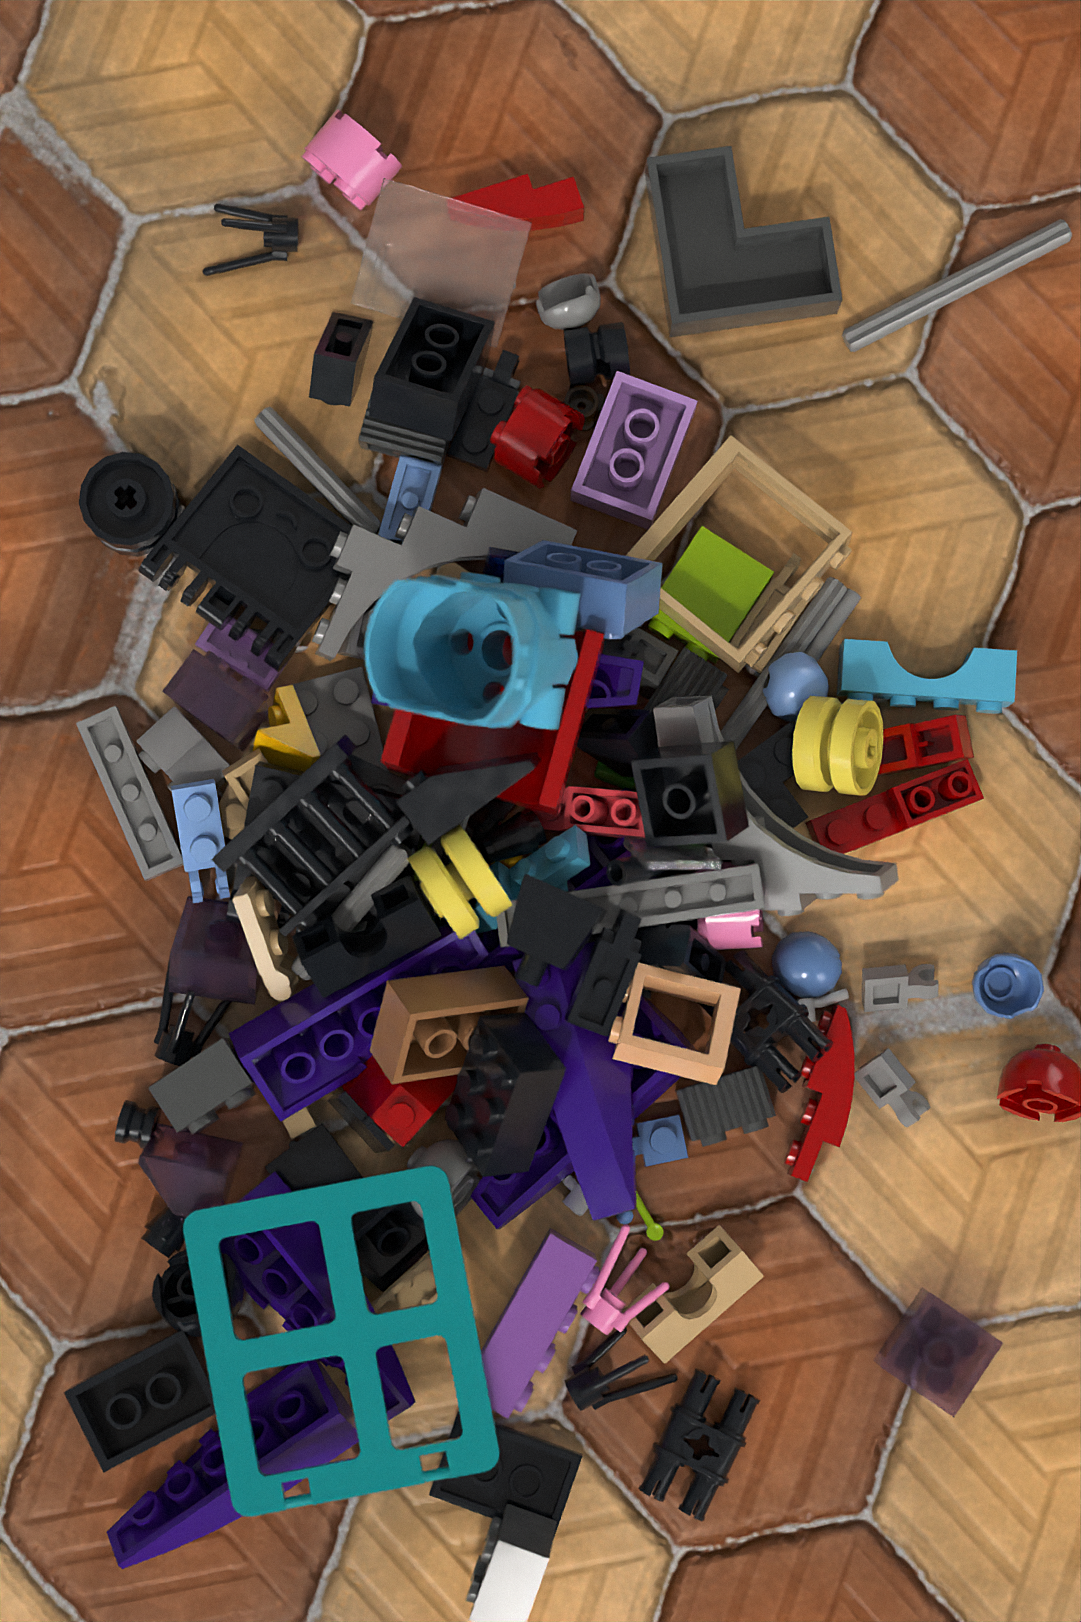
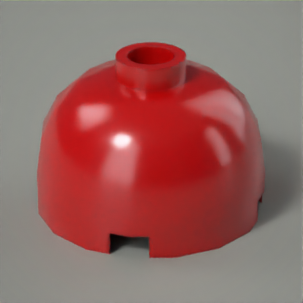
[997,1044,1081,1122]

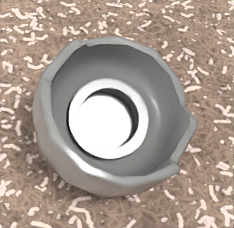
[536,273,601,330]

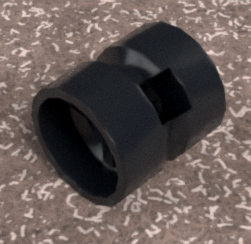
[563,322,630,385]

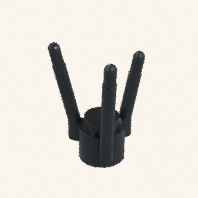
[202,204,298,276]
[154,956,236,1066]
[564,1327,678,1411]

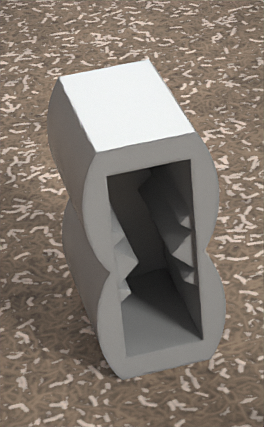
[136,706,230,791]

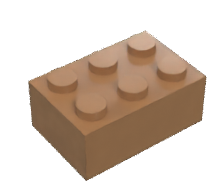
[370,966,528,1084]

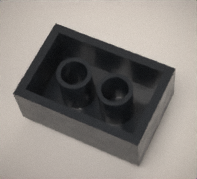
[369,297,495,441]
[445,1012,566,1177]
[64,1331,216,1473]

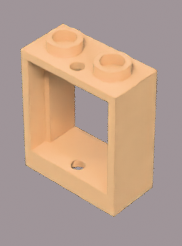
[608,963,740,1085]

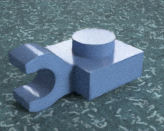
[632,1114,688,1167]

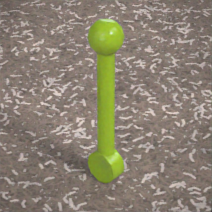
[636,1191,664,1241]

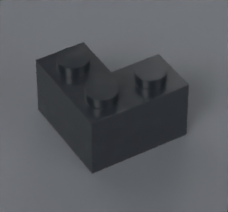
[737,722,808,829]

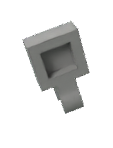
[862,964,939,1012]
[854,1048,930,1127]

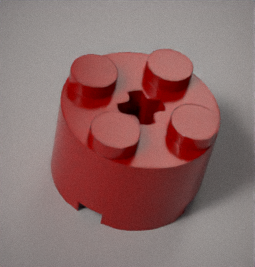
[490,385,585,489]

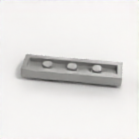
[76,706,183,881]

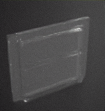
[351,178,532,348]

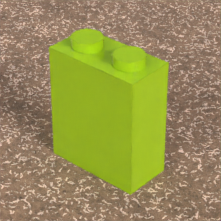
[647,526,774,664]

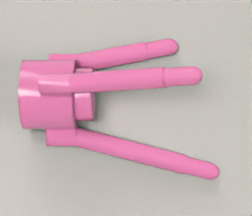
[580,1224,669,1335]

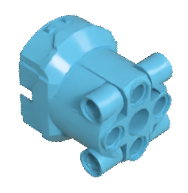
[365,572,580,729]

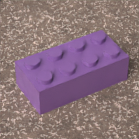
[481,1228,600,1419]

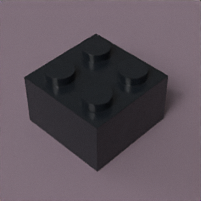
[631,741,749,847]

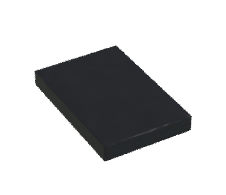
[429,1410,583,1540]

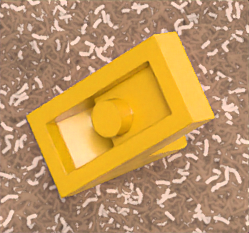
[252,685,321,772]

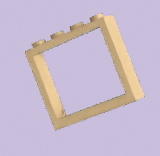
[626,435,852,673]

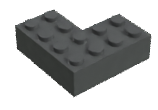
[645,146,843,338]

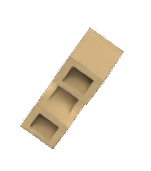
[621,1225,764,1364]

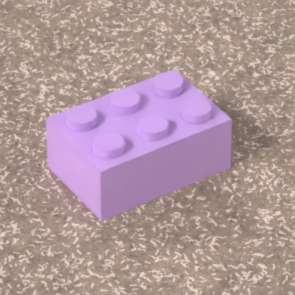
[570,371,698,529]

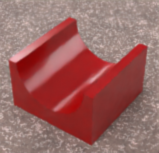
[381,630,604,816]

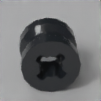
[115,1100,161,1150]

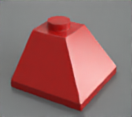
[341,1055,458,1147]

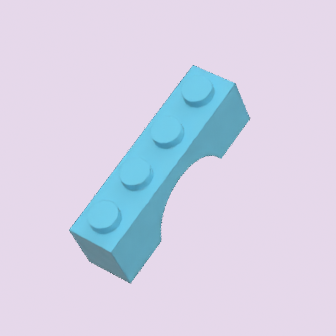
[837,639,1017,714]

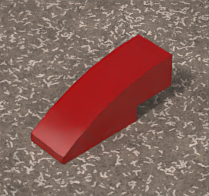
[447,173,584,231]
[877,714,974,777]

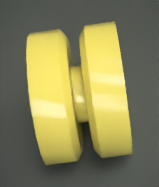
[792,696,884,795]
[407,824,513,939]

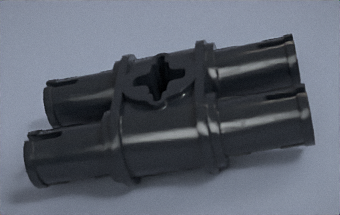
[696,950,833,1093]
[638,1368,760,1521]

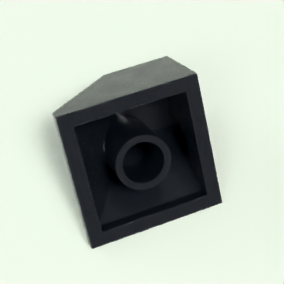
[352,1202,429,1292]

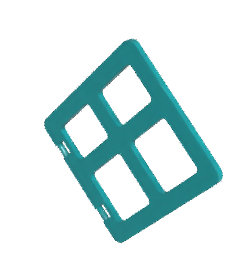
[183,1165,500,1517]

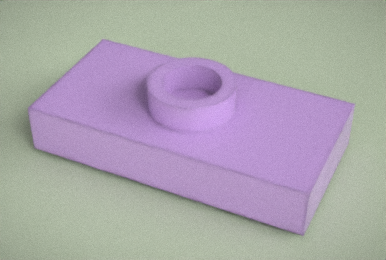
[195,618,291,692]

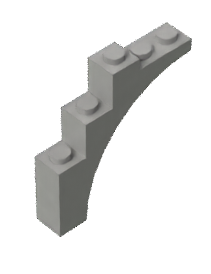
[312,488,577,661]
[653,696,898,916]

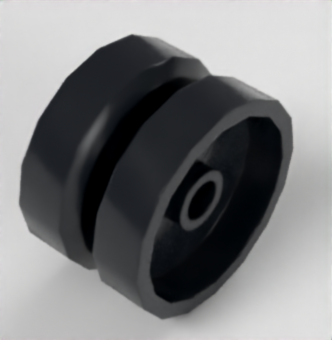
[79,452,182,556]

